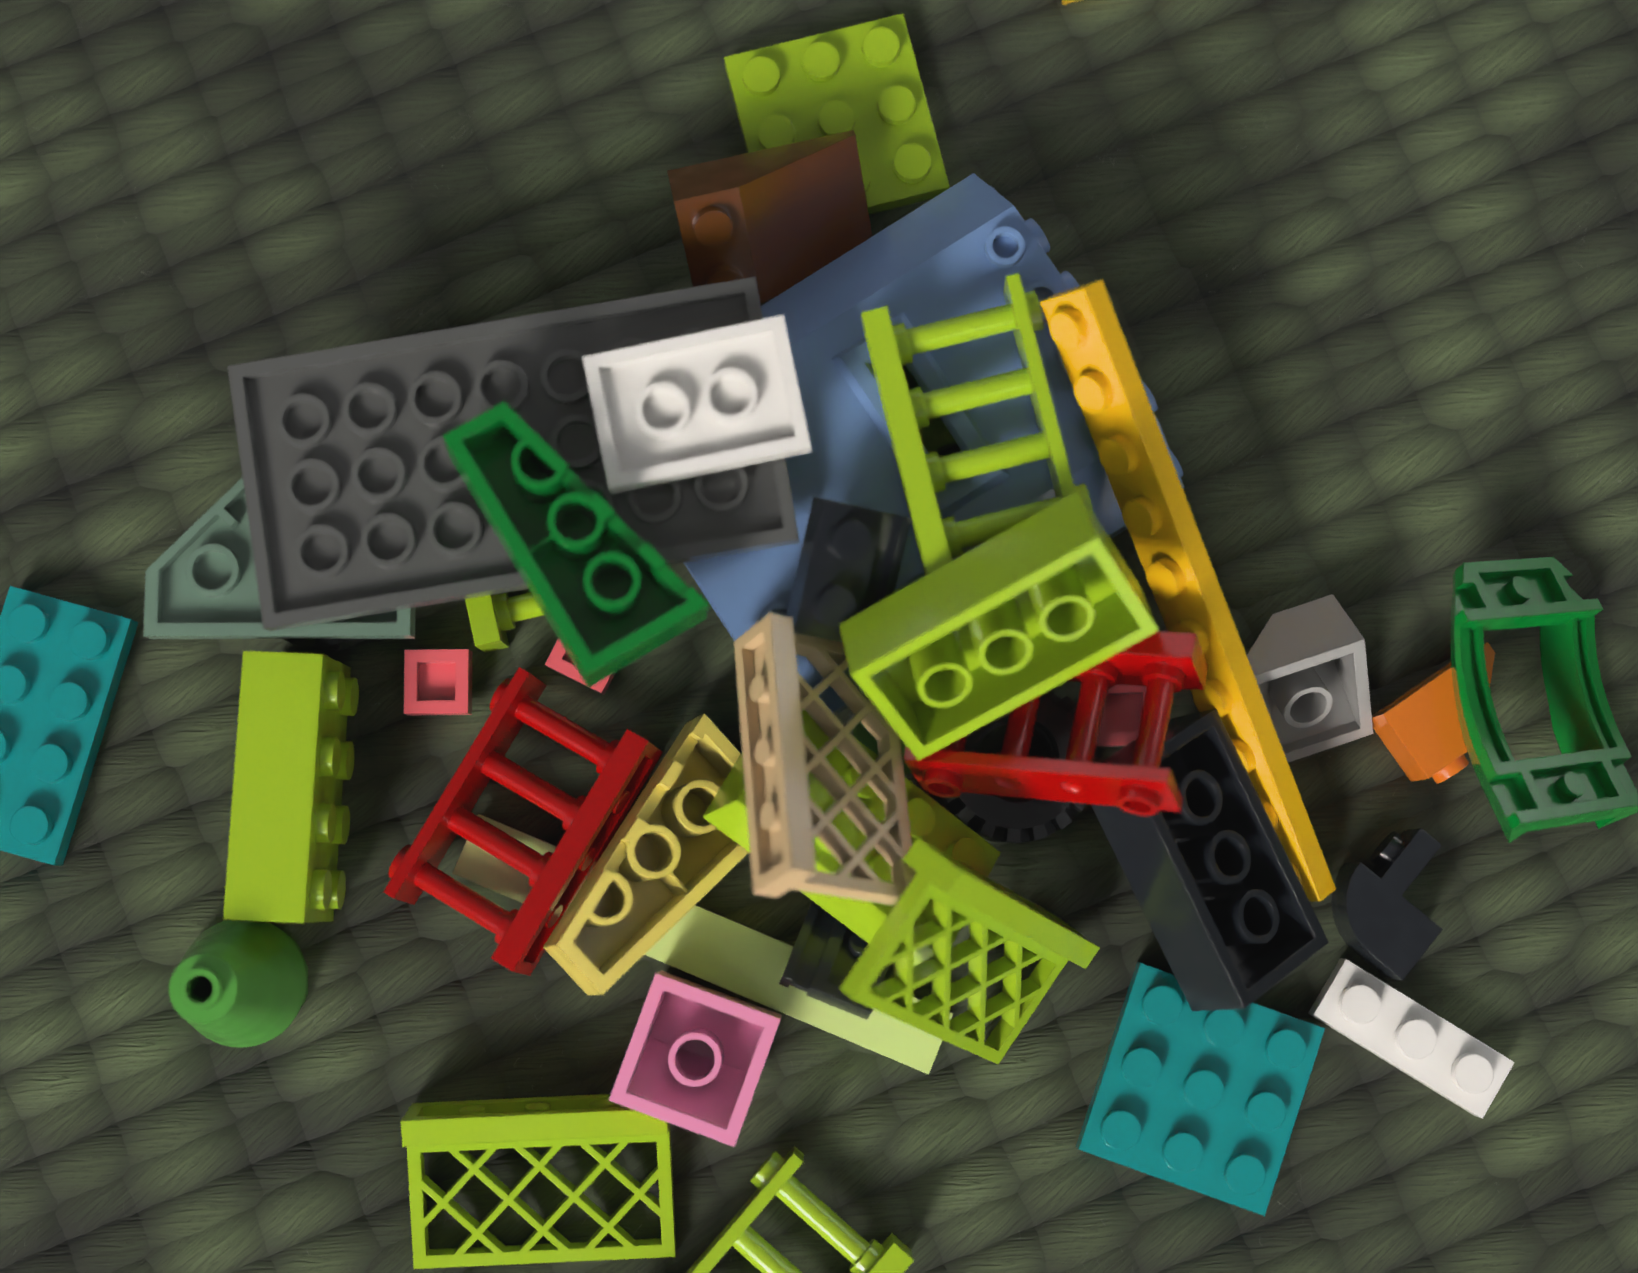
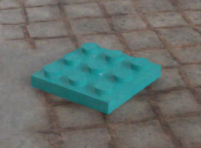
[1076,962,1325,1216]

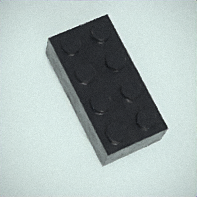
[1091,708,1329,1011]

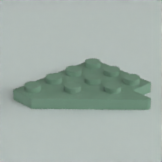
[143,477,415,639]

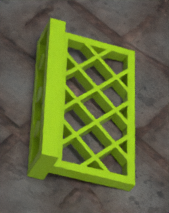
[839,837,1100,1064]
[401,1094,676,1269]

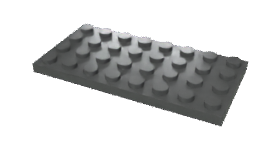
[227,277,800,631]

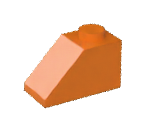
[1372,642,1495,784]

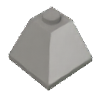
[1247,594,1374,762]

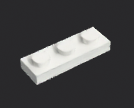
[1308,958,1515,1119]

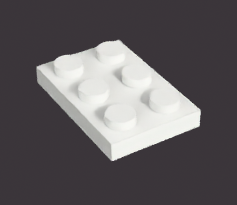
[582,315,812,494]

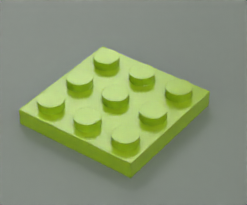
[724,14,950,214]

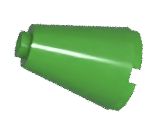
[169,920,308,1048]

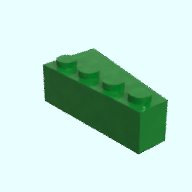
[443,401,710,688]

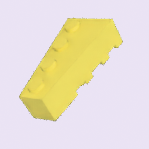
[543,713,749,995]

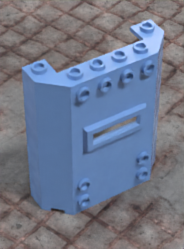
[684,173,1184,716]

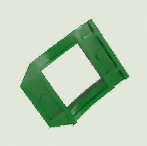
[1450,557,1638,843]

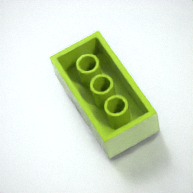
[839,490,1159,761]
[223,651,359,923]
[703,709,1001,967]

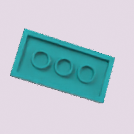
[0,586,139,866]

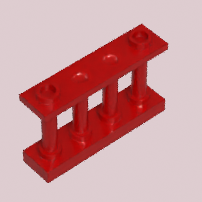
[903,632,1208,816]
[383,667,663,976]

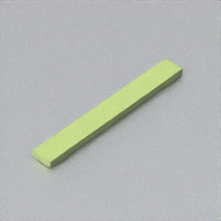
[452,814,953,1075]

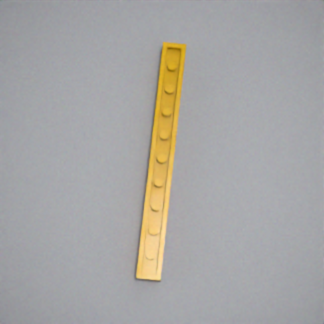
[1039,279,1336,902]

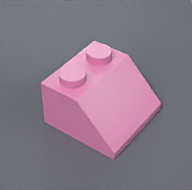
[609,970,782,1147]

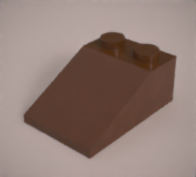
[667,130,872,304]

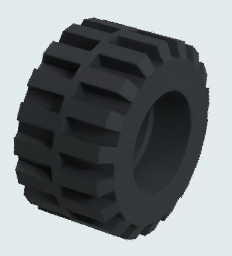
[941,688,1099,844]

